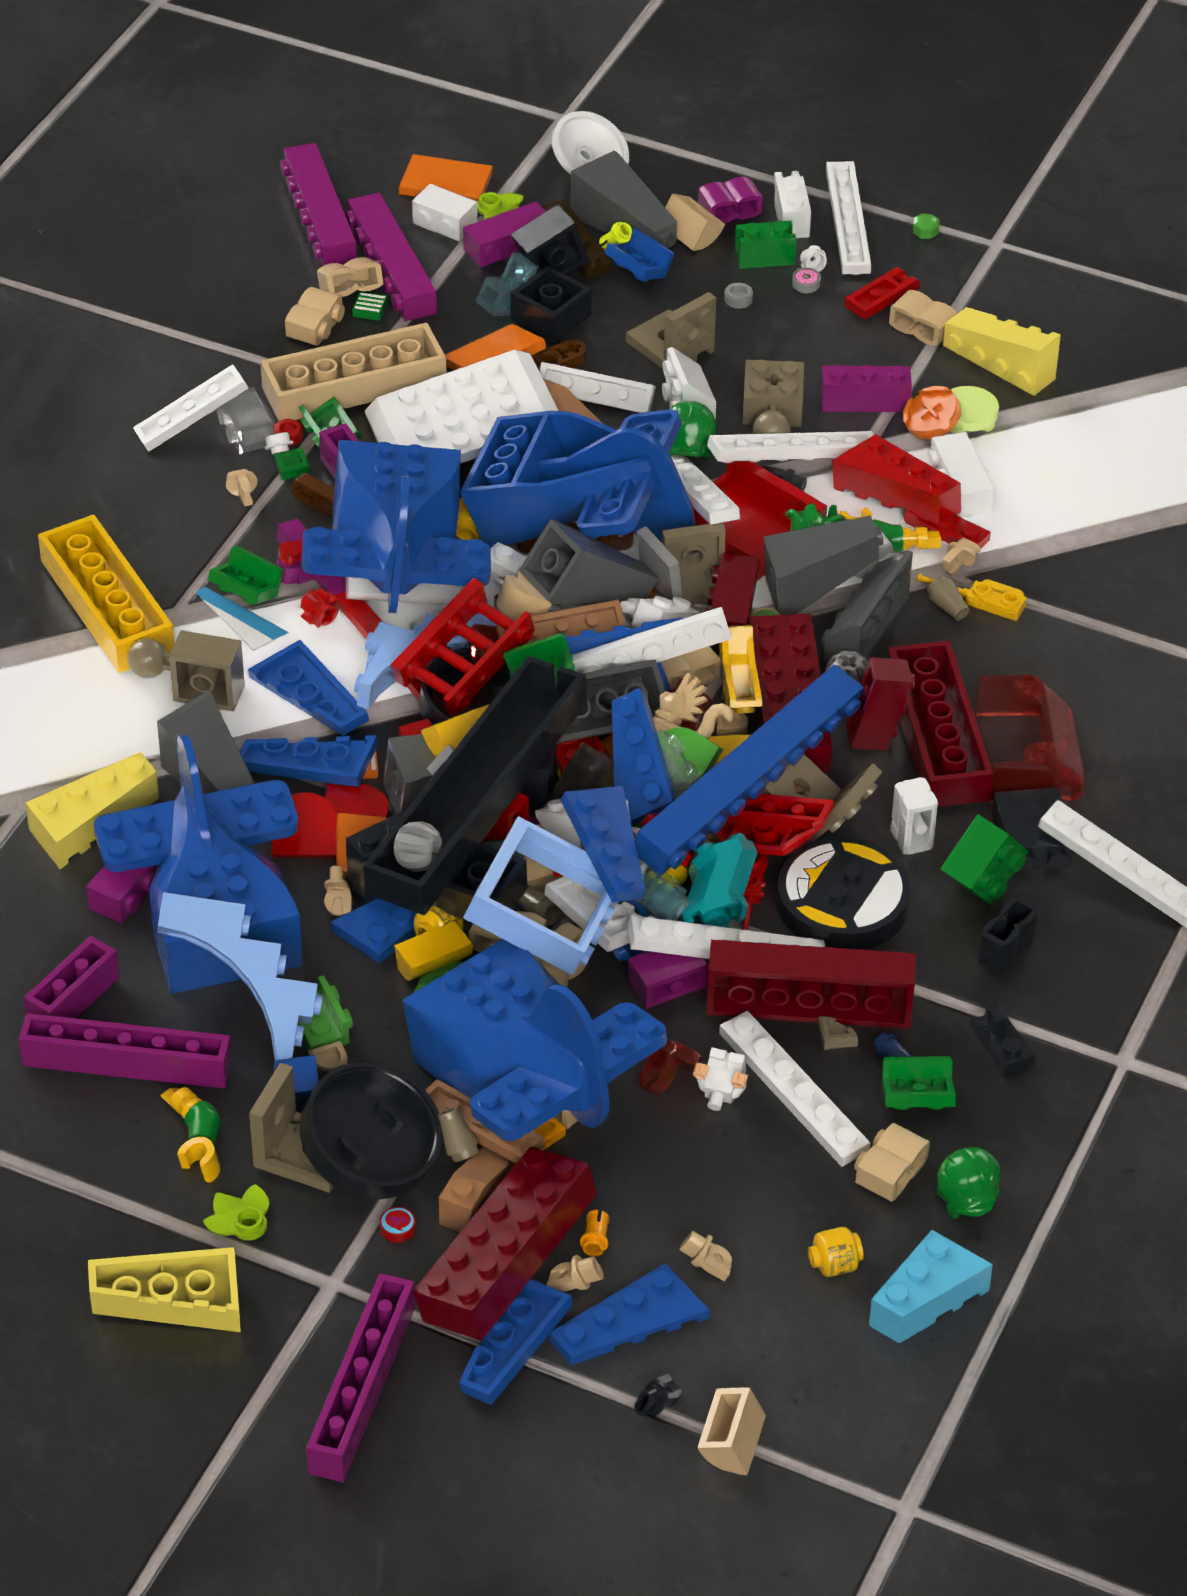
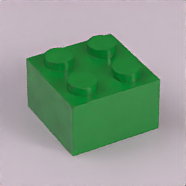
[940,814,1028,905]

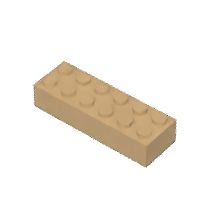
[260,323,447,421]

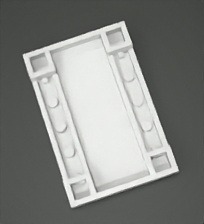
[365,350,558,464]

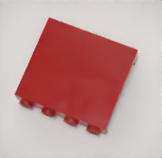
[693,461,827,581]

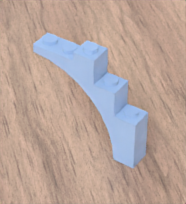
[354,613,512,709]
[158,892,323,1072]

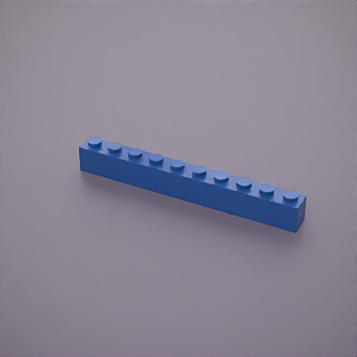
[635,664,864,876]

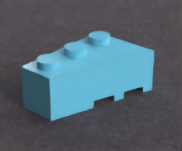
[869,1230,993,1343]

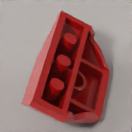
[715,794,835,856]

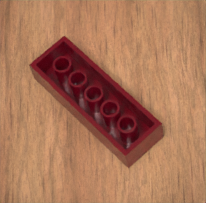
[748,614,832,774]
[887,640,994,807]
[706,939,916,1029]
[413,1146,597,1341]

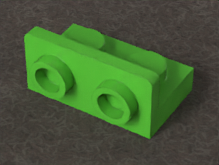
[297,975,353,1050]

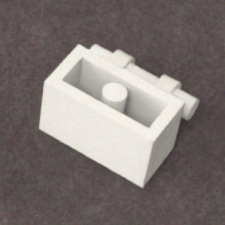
[620,596,700,628]

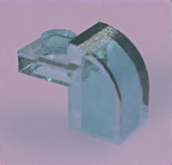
[475,252,538,316]
[635,866,691,921]

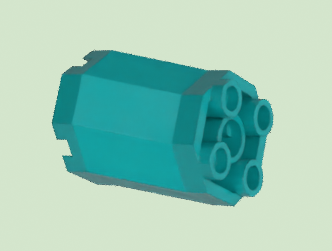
[680,833,758,928]

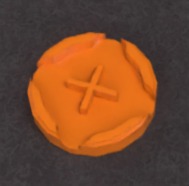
[903,386,961,440]

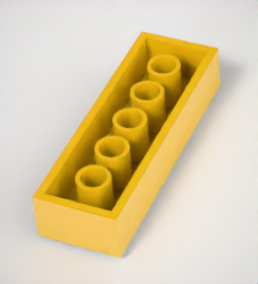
[38,514,175,673]

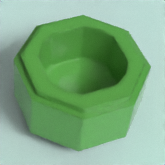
[913,213,940,239]

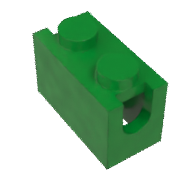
[735,221,796,269]

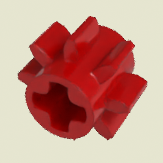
[300,587,339,628]

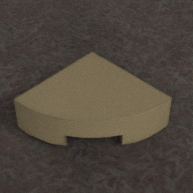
[818,1016,858,1050]

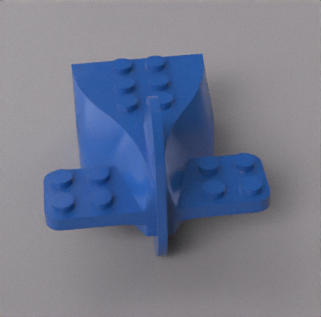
[460,409,696,548]
[301,440,491,614]
[94,734,302,994]
[402,939,667,1141]

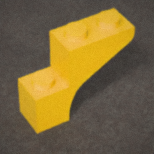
[719,625,762,713]

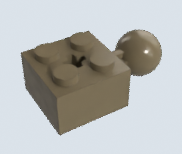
[743,359,804,434]
[127,630,245,712]

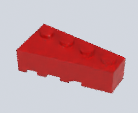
[832,434,961,525]

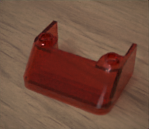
[975,674,1085,803]

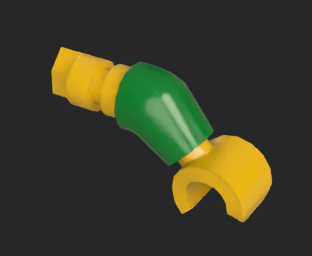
[839,507,941,553]
[160,1087,221,1183]

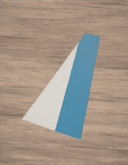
[195,587,289,650]

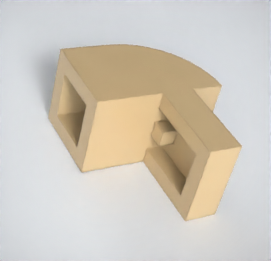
[496,566,551,619]

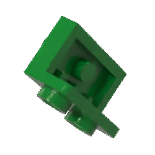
[298,396,363,449]
[208,545,283,605]
[504,633,576,679]
[882,1056,956,1110]

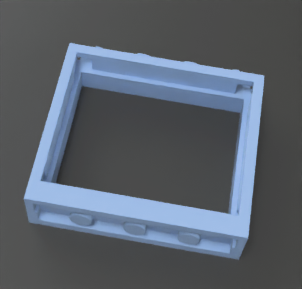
[463,816,618,975]

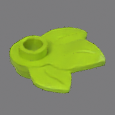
[477,192,523,220]
[203,1184,270,1241]

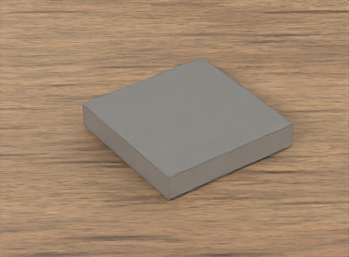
[636,526,683,600]

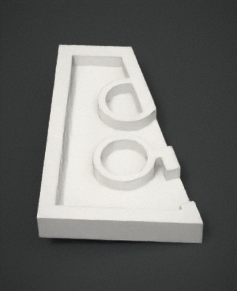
[544,877,657,952]

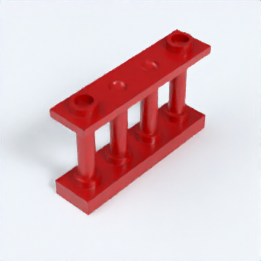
[391,577,535,718]

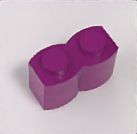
[698,177,763,224]

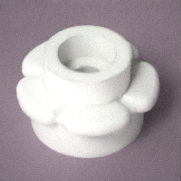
[800,245,827,272]
[264,432,293,455]

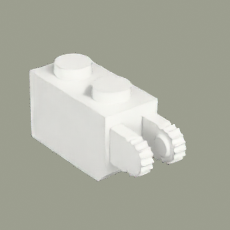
[774,171,811,238]

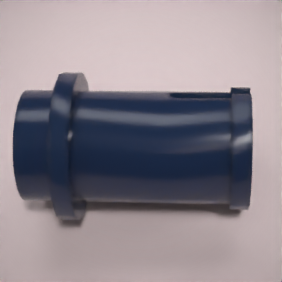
[874,1032,914,1057]

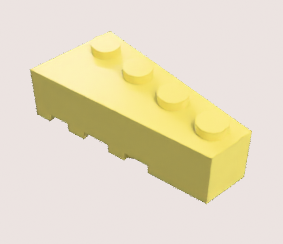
[943,307,1061,396]
[25,752,159,869]
[88,1247,241,1332]

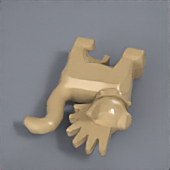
[653,673,734,739]

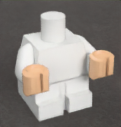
[693,1048,748,1111]

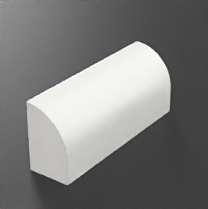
[346,577,465,605]

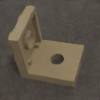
[626,292,716,369]
[662,522,726,613]
[762,755,882,842]
[249,1063,334,1193]

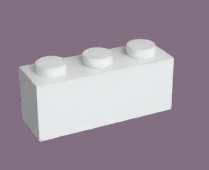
[927,432,995,517]

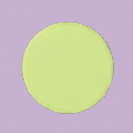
[950,386,999,434]

